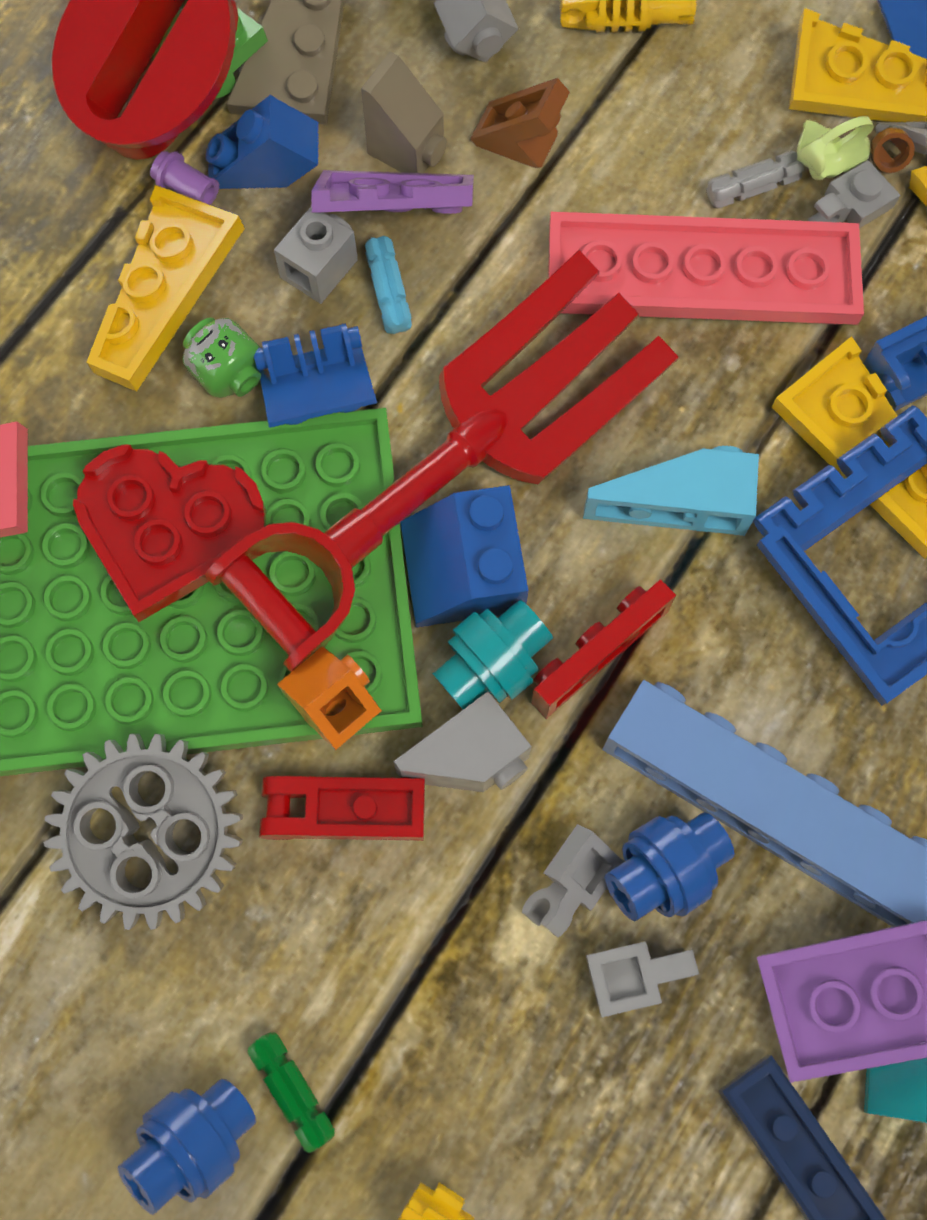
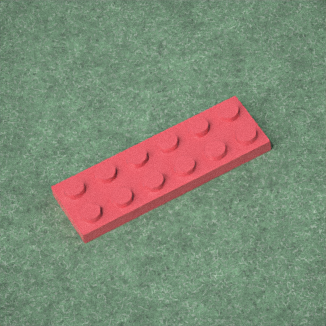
[548,212,864,325]

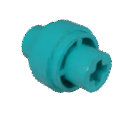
[432,599,553,710]

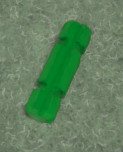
[247,1032,335,1153]

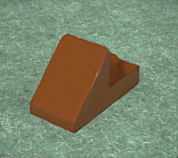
[470,78,570,168]

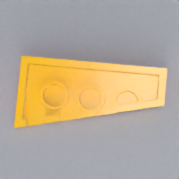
[86,185,245,392]

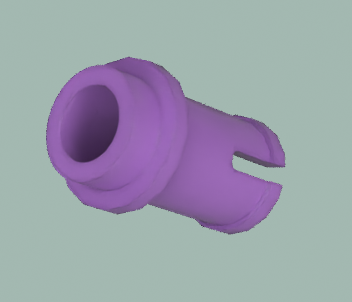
[150,151,219,205]

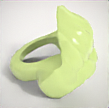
[797,116,874,180]

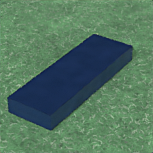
[718,1055,886,1220]

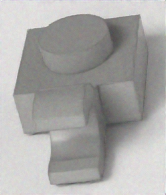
[807,160,901,229]
[522,824,624,937]
[586,941,699,1018]

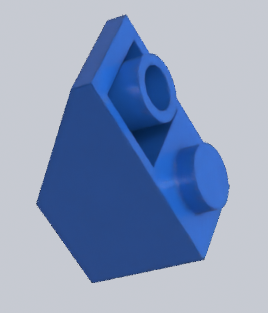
[206,95,318,189]

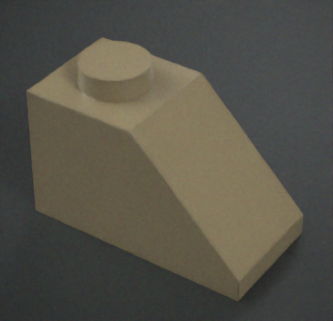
[361,51,447,173]

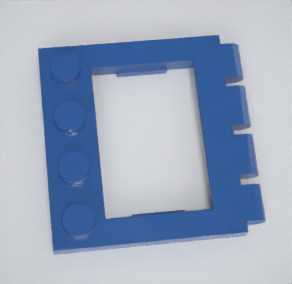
[753,406,927,706]

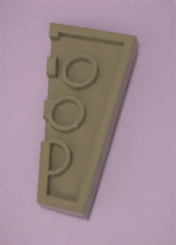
[227,0,345,125]

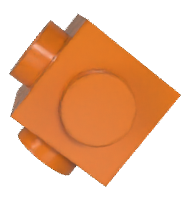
[277,646,382,750]

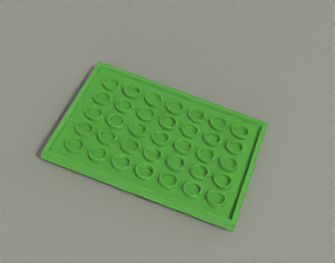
[0,408,423,776]

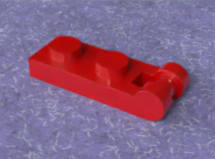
[259,776,425,841]

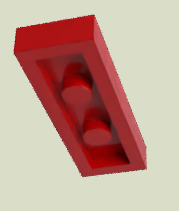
[531,579,676,719]

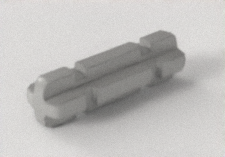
[706,151,804,208]

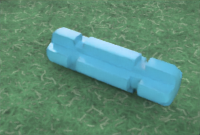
[365,236,412,334]

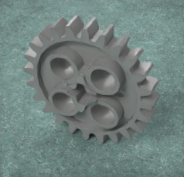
[44,734,243,930]

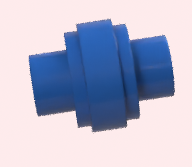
[605,812,735,921]
[117,1079,256,1215]

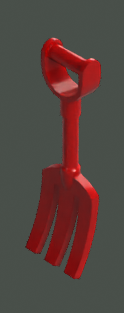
[205,249,679,672]

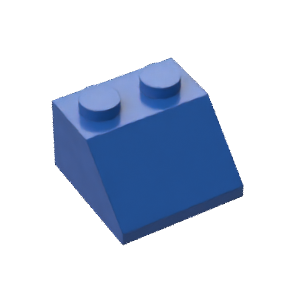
[400,485,528,628]

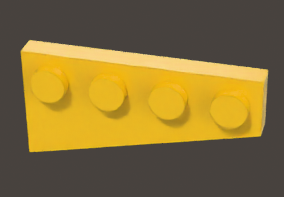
[789,8,927,122]
[772,336,927,559]

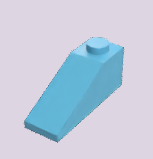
[583,446,759,536]

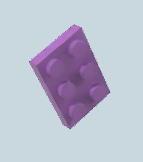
[757,920,927,1083]

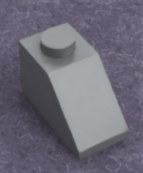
[394,692,532,792]

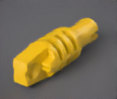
[560,0,696,32]

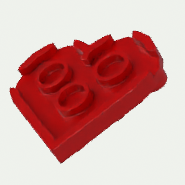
[73,444,266,622]

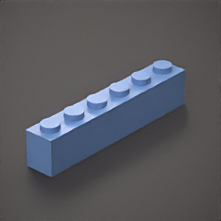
[602,679,927,927]

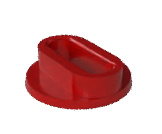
[52,0,238,160]

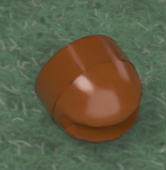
[870,128,915,173]

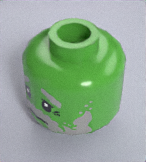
[183,317,261,398]

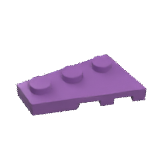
[311,170,474,214]

